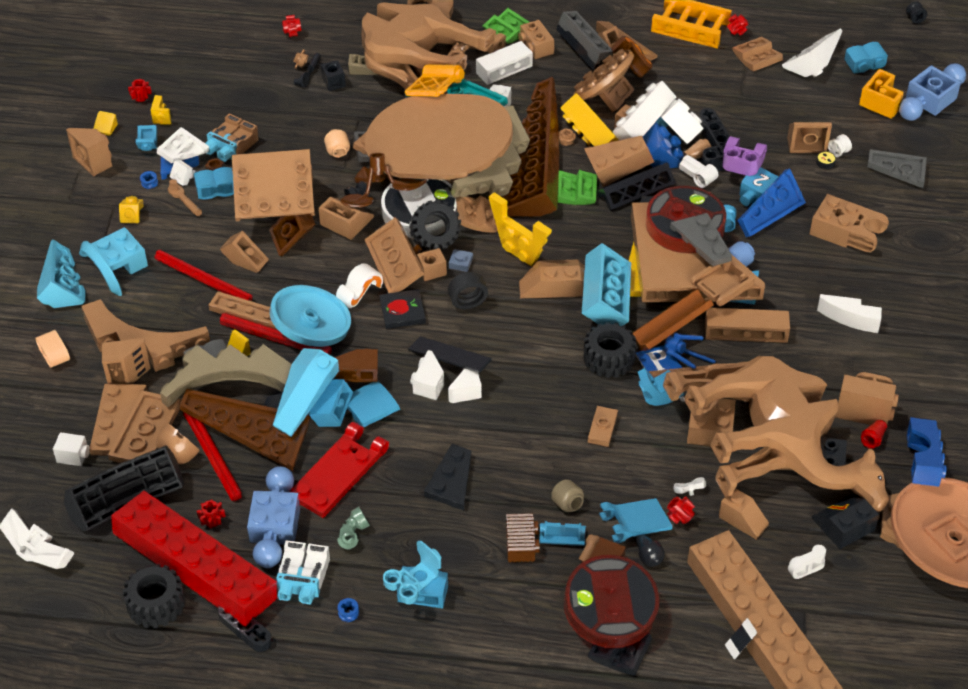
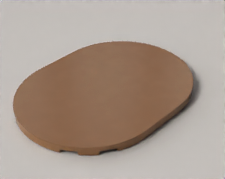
[365,94,513,180]

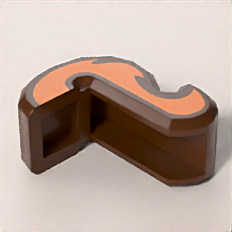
[611,36,653,78]

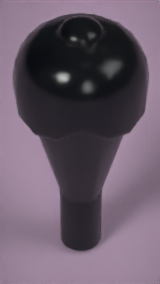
[635,534,665,567]

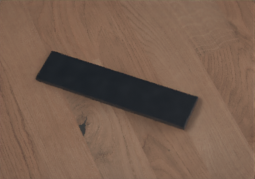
[408,336,492,373]

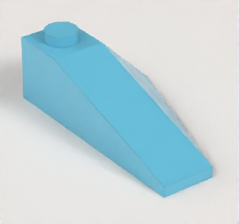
[37,240,85,308]

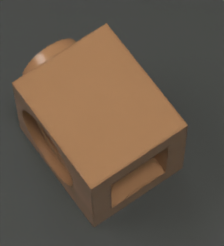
[417,248,447,281]

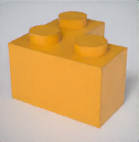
[859,69,904,119]

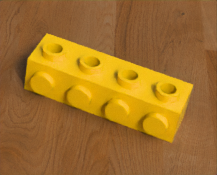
[561,93,619,146]

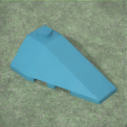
[273,348,339,437]

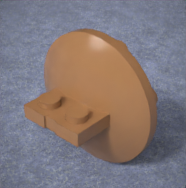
[574,49,634,112]

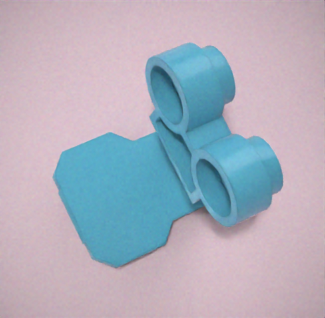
[383,541,441,605]

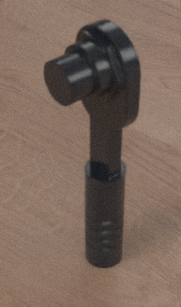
[294,53,321,88]

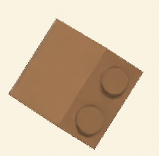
[787,122,832,153]
[66,128,112,176]

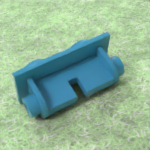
[539,521,586,546]

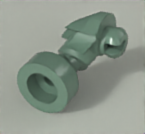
[337,506,370,549]

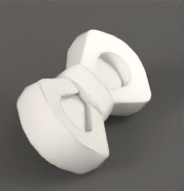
[673,477,706,496]

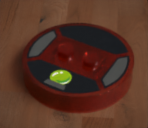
[646,186,726,253]
[563,555,659,648]

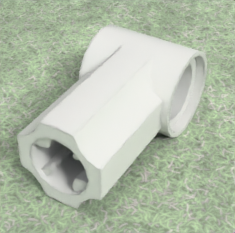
[679,155,719,188]

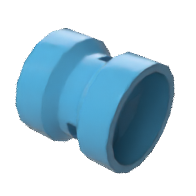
[717,205,737,232]

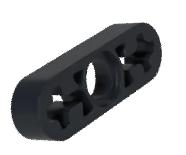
[218,606,272,652]

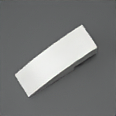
[817,294,882,333]

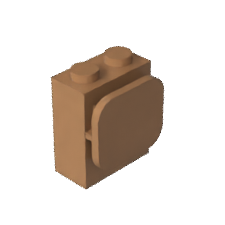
[835,372,899,425]

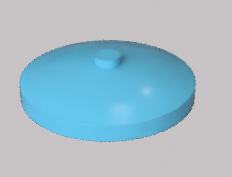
[269,285,351,347]

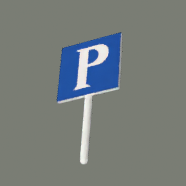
[636,345,685,402]

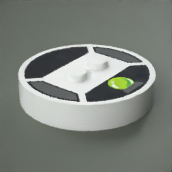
[381,178,457,238]

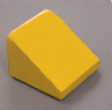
[93,111,118,136]
[227,329,251,356]

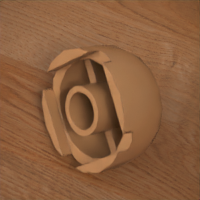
[156,423,200,464]

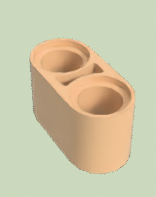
[35,330,70,368]

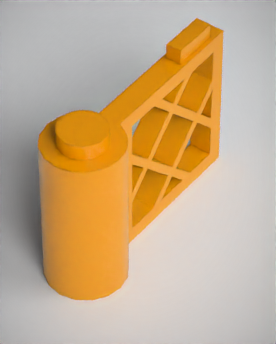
[405,64,464,97]

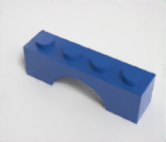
[906,417,946,487]

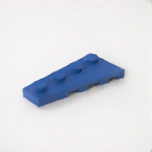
[738,168,806,237]

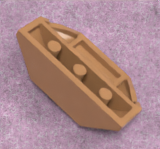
[519,260,585,298]

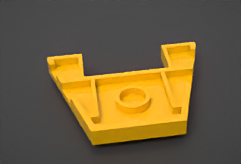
[489,192,552,267]

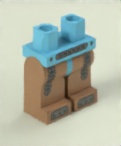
[205,113,259,162]

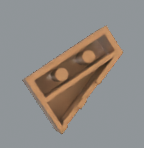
[585,135,654,187]

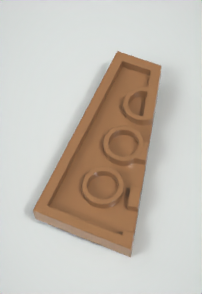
[89,384,147,456]

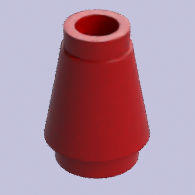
[861,420,887,448]

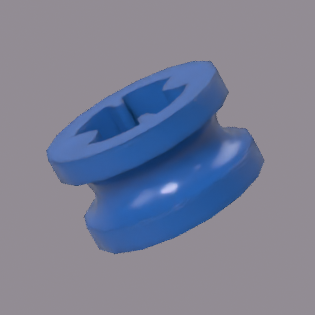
[140,171,158,189]
[338,598,359,622]

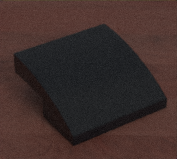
[588,618,652,676]

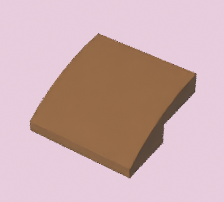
[732,37,783,71]
[456,195,498,233]

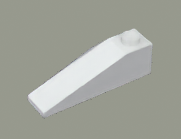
[782,28,842,77]

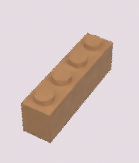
[705,308,790,343]

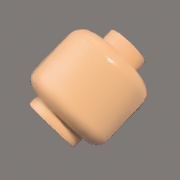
[324,129,350,158]

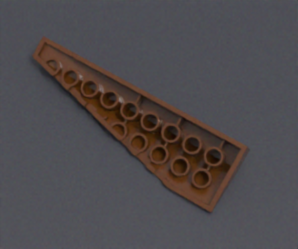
[501,77,559,216]

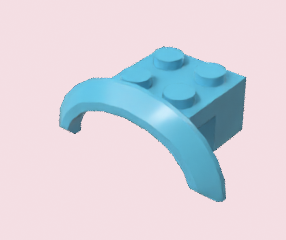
[79,227,148,296]

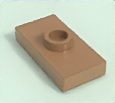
[588,406,618,447]

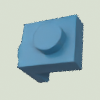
[136,125,157,151]

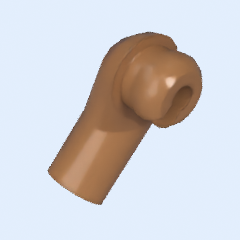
[579,534,600,563]

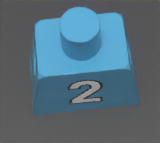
[739,167,778,206]

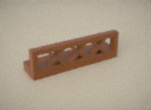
[633,289,714,351]

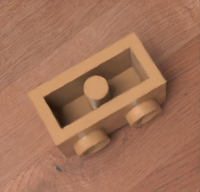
[518,20,554,59]

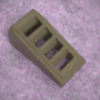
[348,54,377,75]

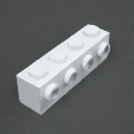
[613,81,676,140]

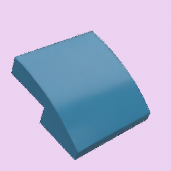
[347,382,400,428]

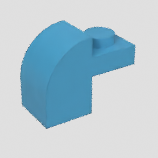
[638,368,684,406]

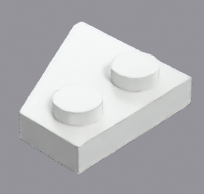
[157,127,209,163]

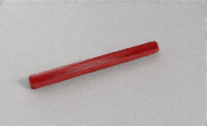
[154,250,253,301]
[220,313,332,355]
[183,412,242,501]

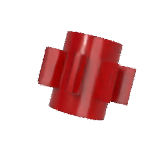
[727,14,749,36]
[282,15,301,37]
[128,79,152,102]
[667,496,695,524]
[197,499,226,528]

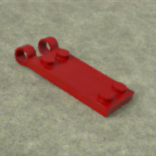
[289,422,389,518]

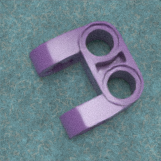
[723,136,767,176]

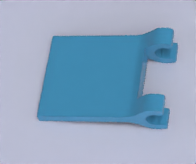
[599,498,673,544]

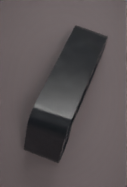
[699,108,730,171]

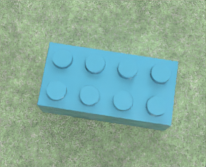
[582,243,631,326]

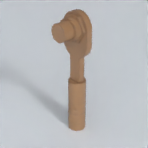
[168,179,202,216]

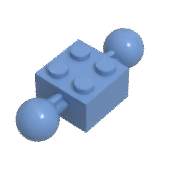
[899,63,966,121]
[247,466,300,568]

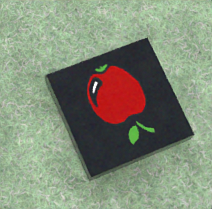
[379,289,426,329]

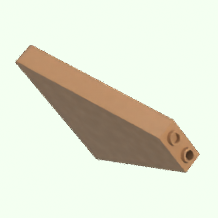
[631,202,765,302]

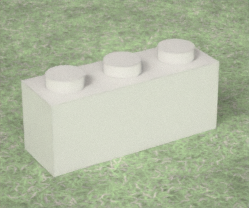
[476,41,533,85]

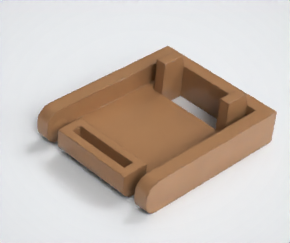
[691,260,755,307]

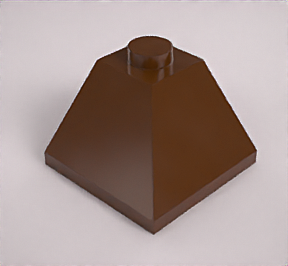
[269,214,316,257]

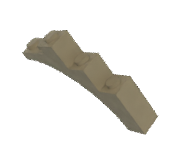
[451,105,530,198]
[160,344,292,407]

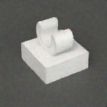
[170,160,195,186]

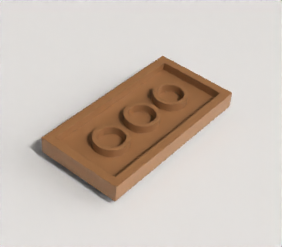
[365,217,425,293]
[108,391,182,463]

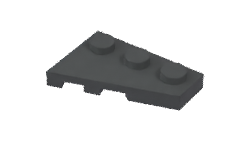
[867,149,927,188]
[670,213,732,266]

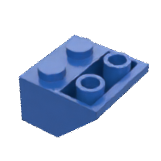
[643,122,684,168]

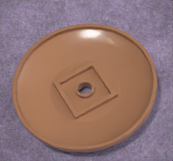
[891,478,968,588]

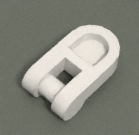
[788,545,826,579]

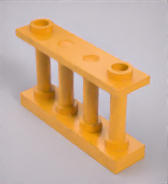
[651,0,732,49]

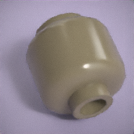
[551,479,584,512]

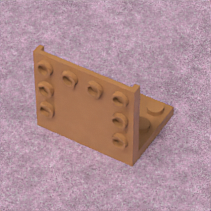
[232,149,315,221]

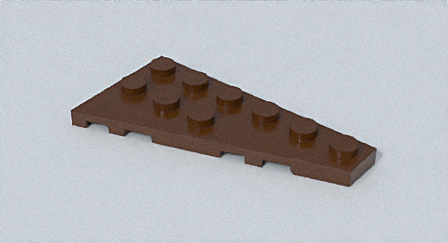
[180,389,310,471]

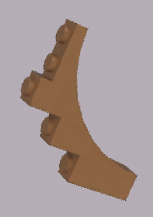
[81,299,210,372]

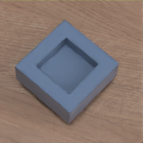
[449,249,473,272]

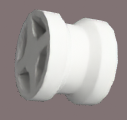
[828,134,852,157]

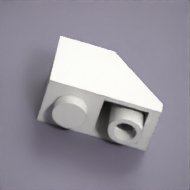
[410,350,444,400]

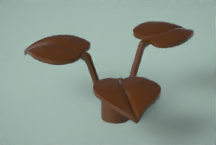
[341,153,427,207]

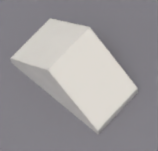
[448,369,481,403]

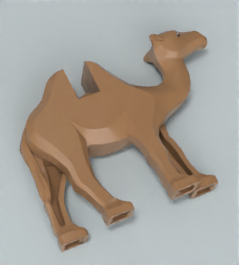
[361,0,506,94]
[663,356,889,512]

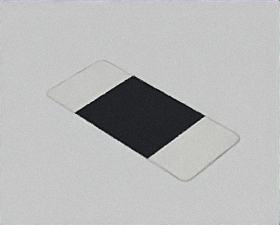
[725,618,757,659]

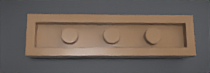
[208,292,278,330]

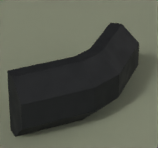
[64,445,184,531]

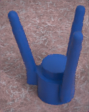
[664,333,716,369]

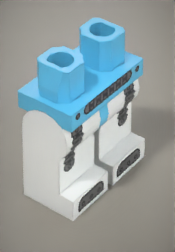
[276,540,330,604]

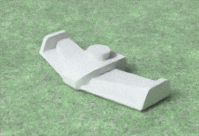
[0,508,74,569]

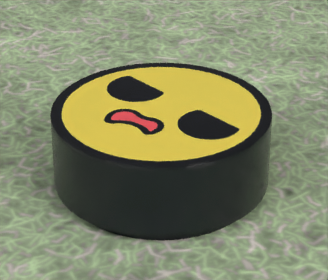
[816,152,836,169]

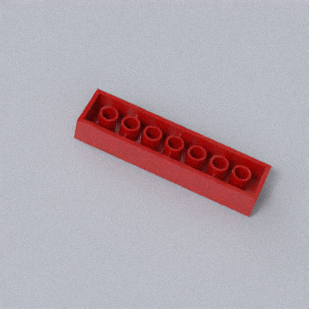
[111,491,277,627]

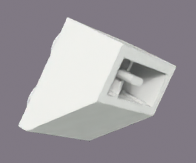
[661,98,703,144]

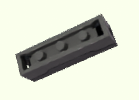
[556,11,613,70]

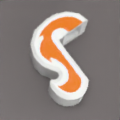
[336,264,383,308]

